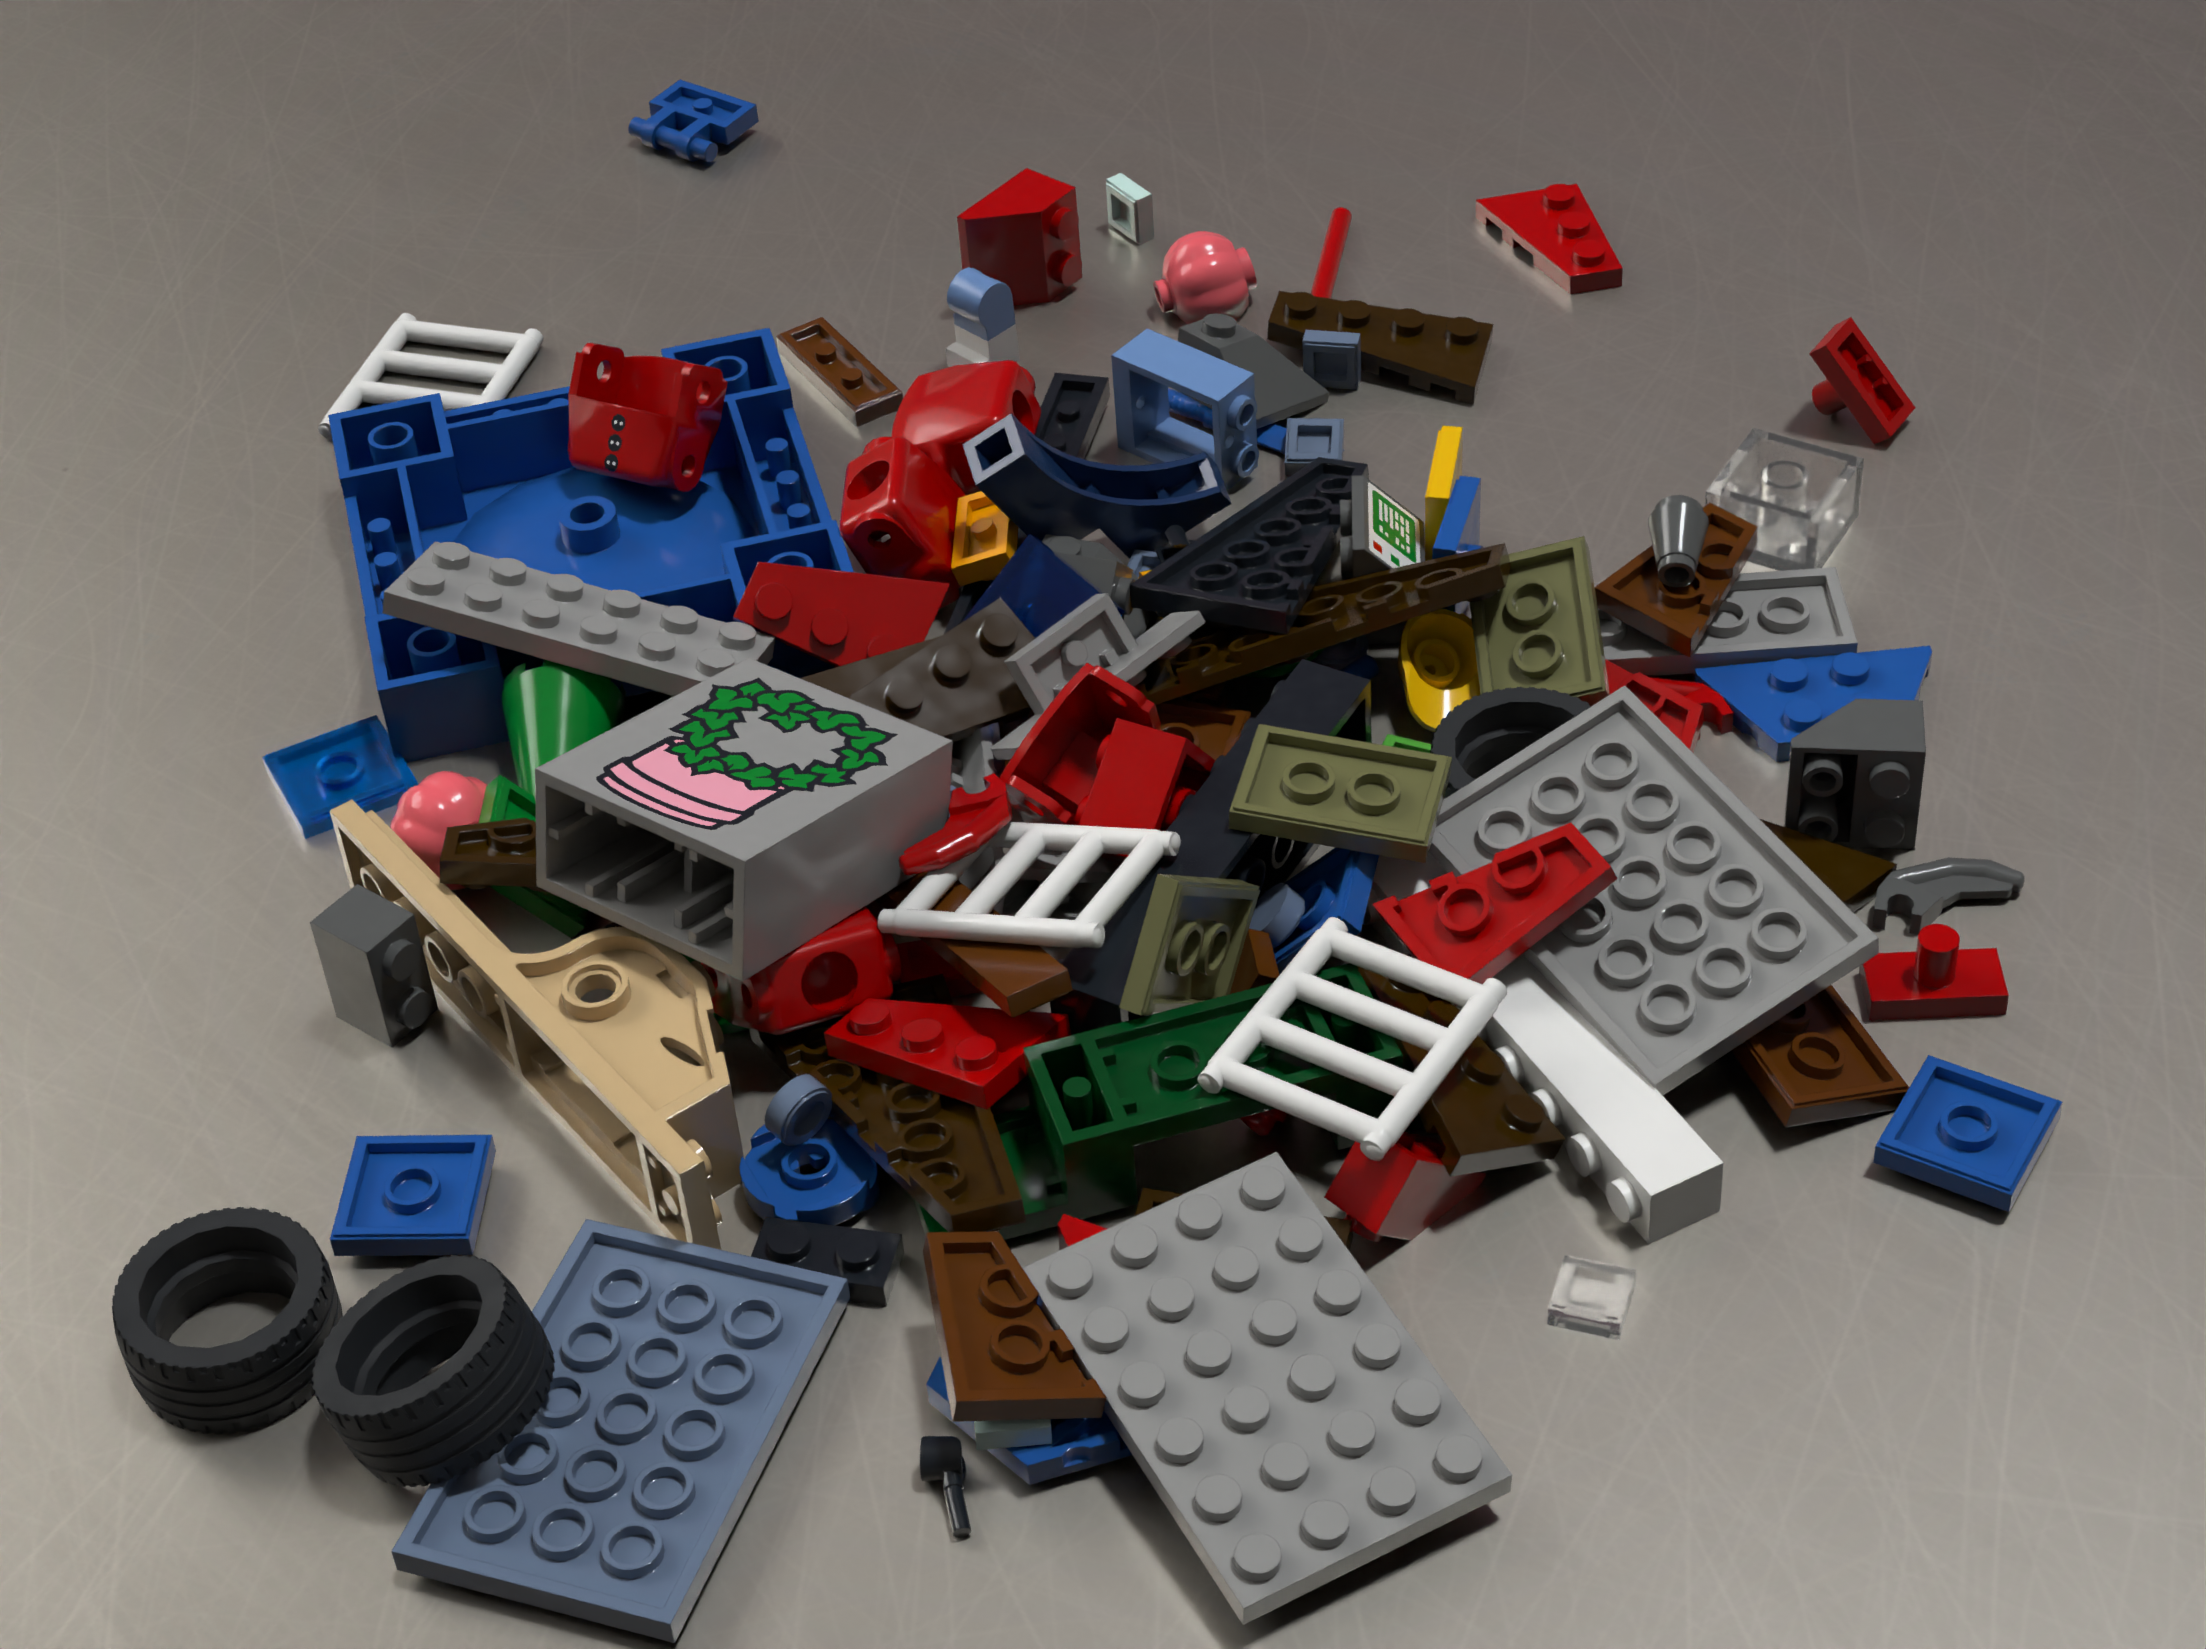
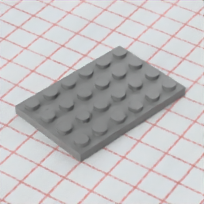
[1429,686,1879,1096]
[1022,1152,1512,1625]

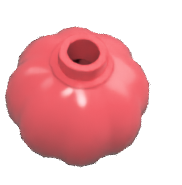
[1153,231,1257,324]
[390,771,487,890]

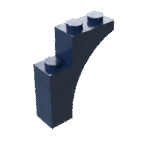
[962,413,1232,559]

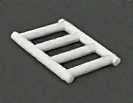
[318,313,543,439]
[877,822,1181,948]
[1198,917,1507,1161]

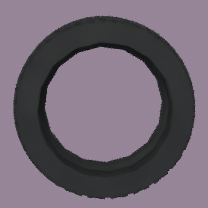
[1430,687,1591,800]
[112,1207,343,1434]
[312,1255,555,1487]

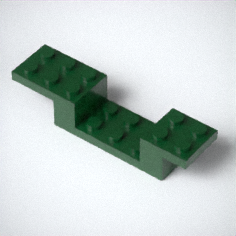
[912,963,1424,1240]

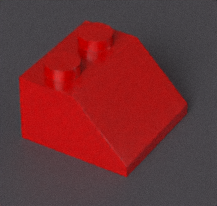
[957,168,1082,306]
[1074,718,1216,865]

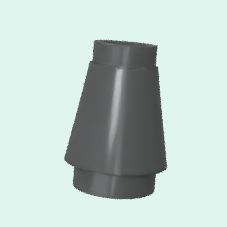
[1648,495,1709,587]

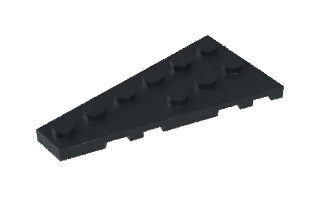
[1130,457,1369,635]

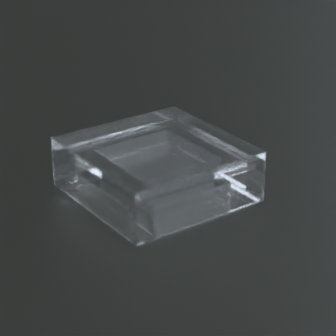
[1547,1255,1636,1340]

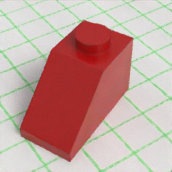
[1324,1132,1486,1242]

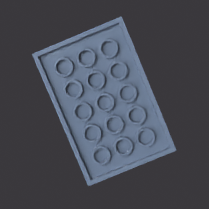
[391,1219,850,1643]

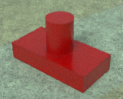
[1809,317,1916,445]
[1859,924,2009,1021]

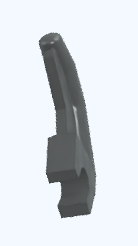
[1872,857,2025,934]

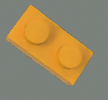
[951,491,1019,587]

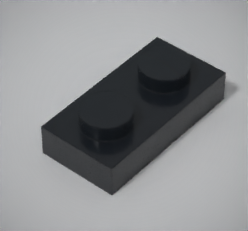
[751,1217,905,1306]

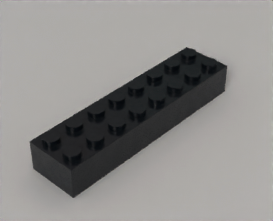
[1050,659,1372,1035]

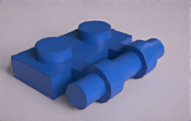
[628,80,759,162]

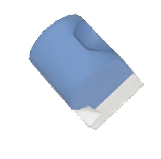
[946,267,1020,367]

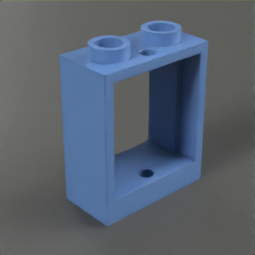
[1111,328,1259,491]

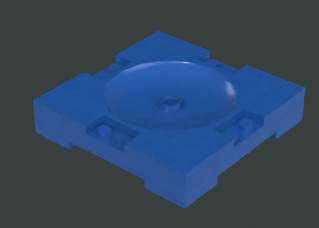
[328,328,854,765]

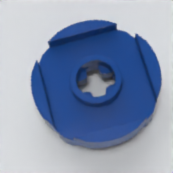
[739,1119,881,1225]

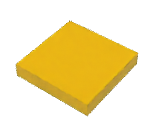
[1425,426,1463,561]

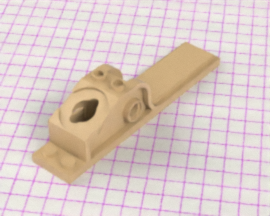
[330,799,745,1250]

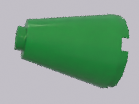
[502,659,626,797]

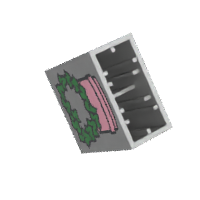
[535,658,953,981]

